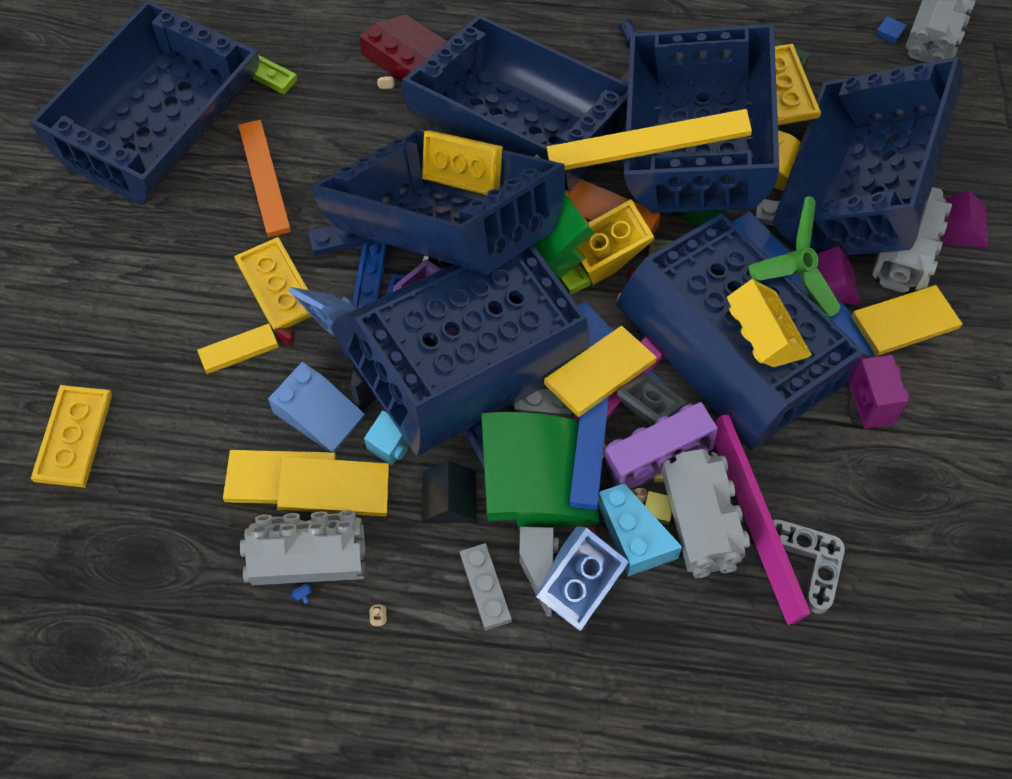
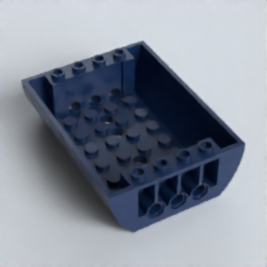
[29,0,259,205]
[402,15,628,192]
[772,57,964,256]
[311,131,565,275]
[617,213,868,450]
[330,245,589,456]

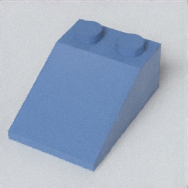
[288,287,362,335]
[268,362,366,453]
[535,526,629,631]

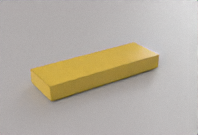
[197,324,279,374]

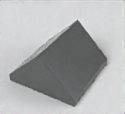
[617,373,687,426]

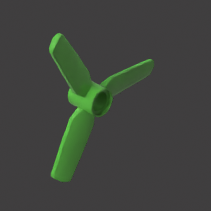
[749,196,840,317]

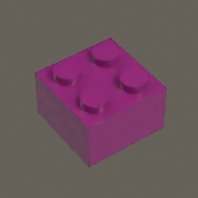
[849,355,909,429]

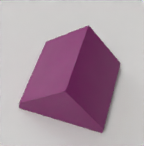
[939,190,988,248]
[811,245,860,305]

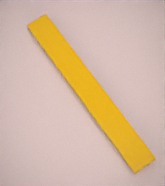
[547,109,752,170]

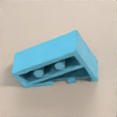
[364,410,408,466]
[598,484,682,576]

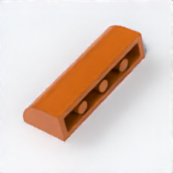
[566,179,660,235]

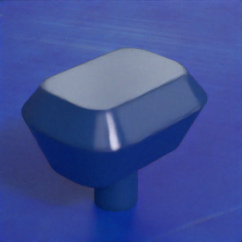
[291,583,312,604]

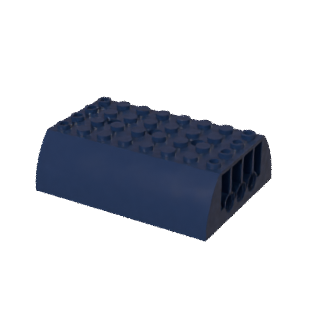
[624,24,779,213]

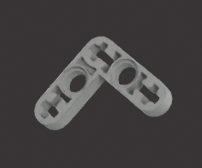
[773,520,845,614]

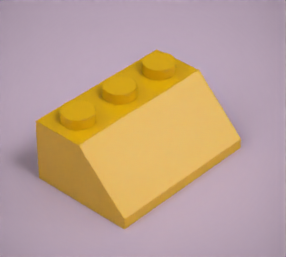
[726,279,812,367]

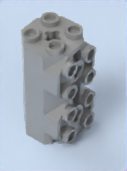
[906,0,976,63]
[872,187,952,293]
[661,449,750,578]
[240,510,365,585]

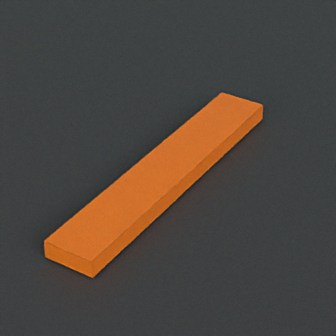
[238,120,291,238]

